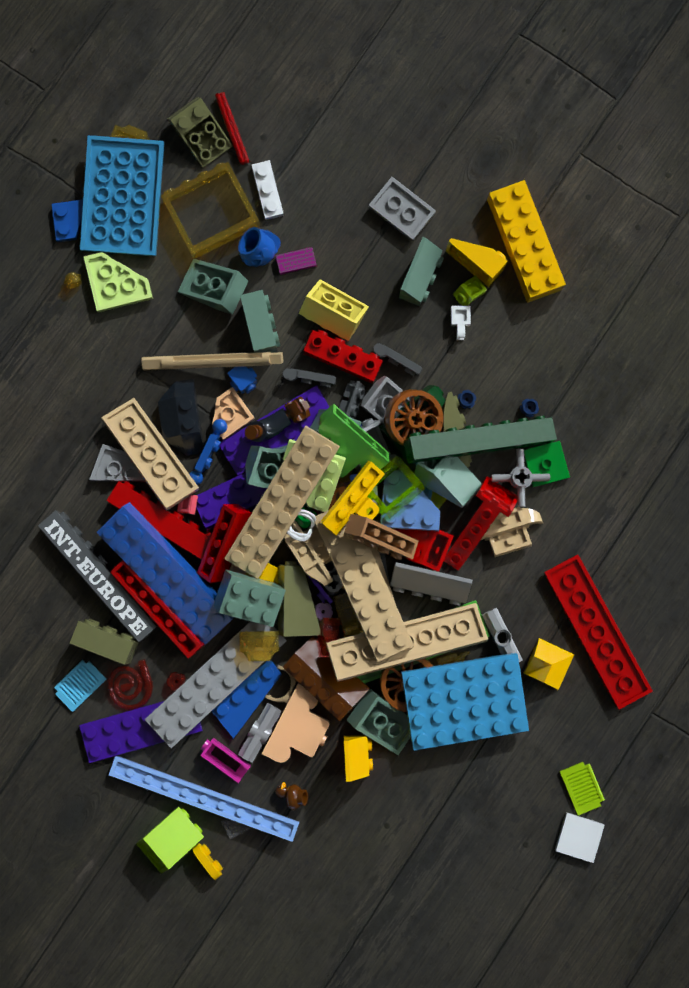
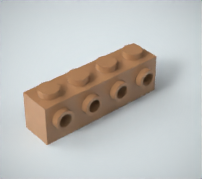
[344,514,419,560]

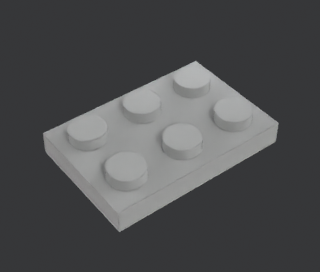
[368,177,436,242]

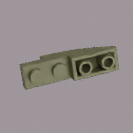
[442,392,472,468]

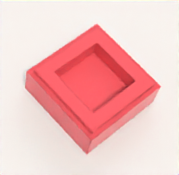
[177,494,198,515]

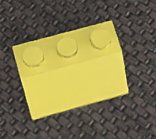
[299,280,369,341]

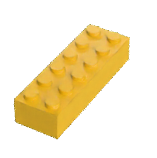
[487,180,566,303]

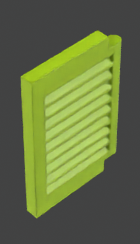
[559,762,605,815]

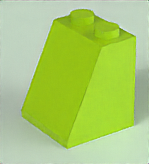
[136,807,204,873]

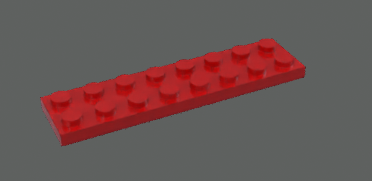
[543,554,653,710]

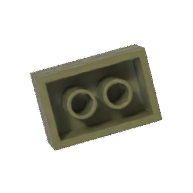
[70,619,139,665]

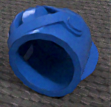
[238,227,281,267]

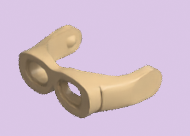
[265,665,297,703]

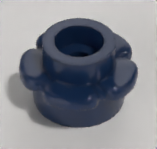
[458,390,476,408]
[520,399,539,417]

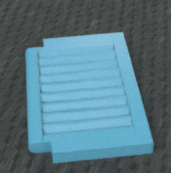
[54,660,106,712]

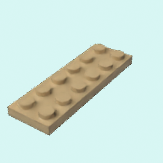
[102,398,199,511]

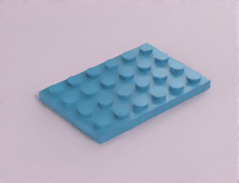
[80,135,164,256]
[401,653,529,750]

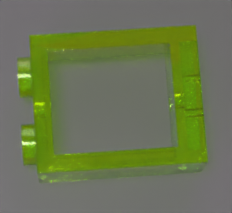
[367,456,425,519]

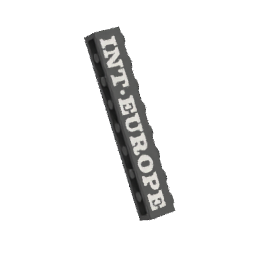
[38,510,159,642]

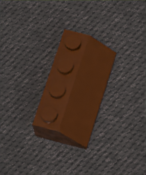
[283,636,370,721]

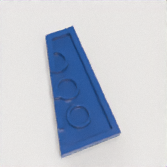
[212,659,282,739]

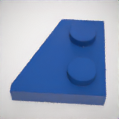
[52,200,83,242]

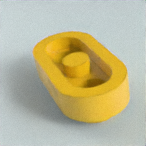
[192,843,223,880]

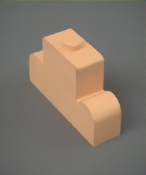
[262,683,330,763]

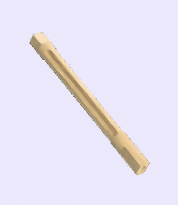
[141,352,283,370]

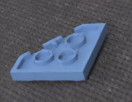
[381,470,441,532]

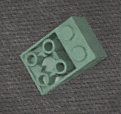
[413,457,482,508]

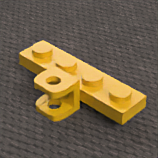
[320,461,385,536]

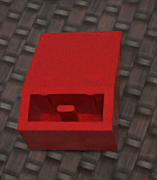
[394,529,454,572]

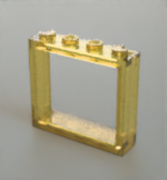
[161,162,260,259]

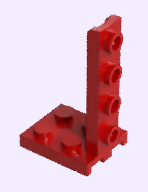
[444,476,518,571]

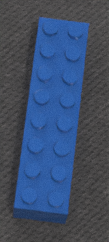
[97,502,234,645]

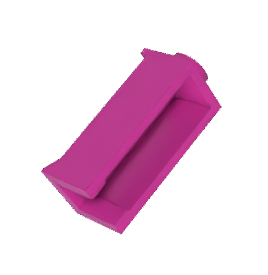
[201,738,251,783]

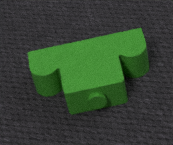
[318,404,389,478]

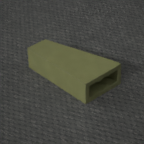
[278,561,321,637]

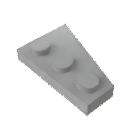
[89,444,146,482]

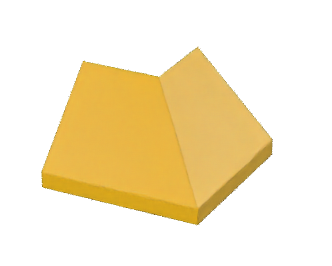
[523,638,574,690]

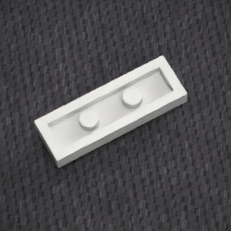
[252,160,284,220]

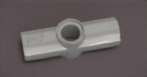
[482,608,522,662]
[238,703,281,763]

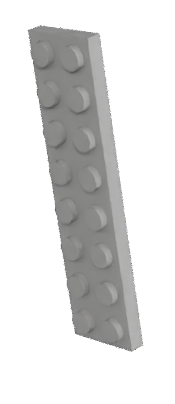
[145,621,287,748]

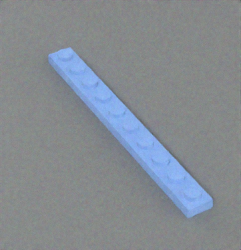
[109,756,299,842]

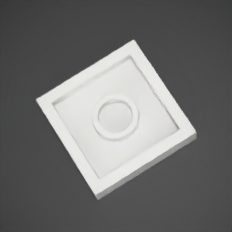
[555,812,604,863]

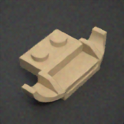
[481,507,543,557]
[284,520,333,586]

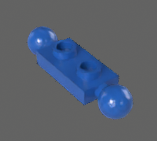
[189,419,228,485]

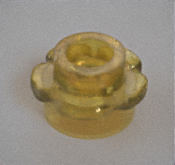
[63,272,82,289]

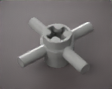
[492,449,550,507]

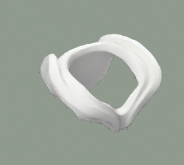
[287,509,316,541]

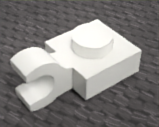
[451,306,471,340]

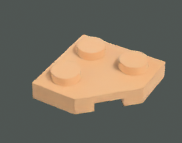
[212,387,255,440]

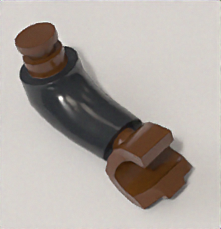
[245,397,311,442]

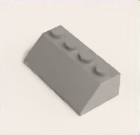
[390,562,473,606]

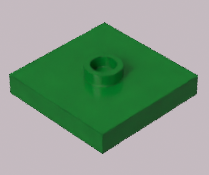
[524,441,570,488]

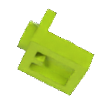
[453,275,487,306]

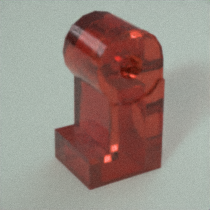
[318,618,340,656]

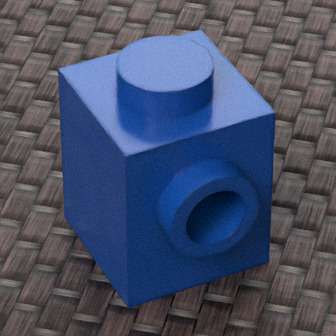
[227,366,257,394]

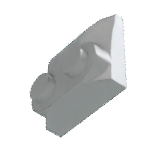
[361,376,409,424]

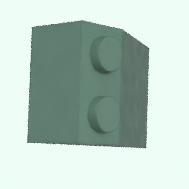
[178,259,248,315]
[347,689,411,755]

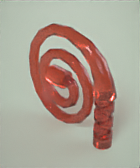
[108,659,153,710]

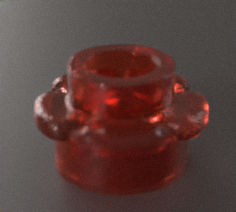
[167,672,186,691]

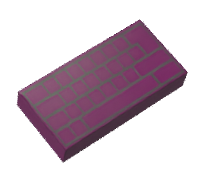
[276,247,317,275]

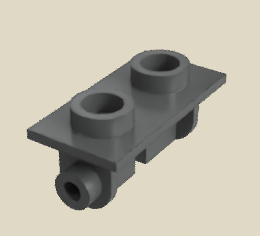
[339,380,366,419]

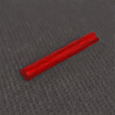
[215,92,249,165]

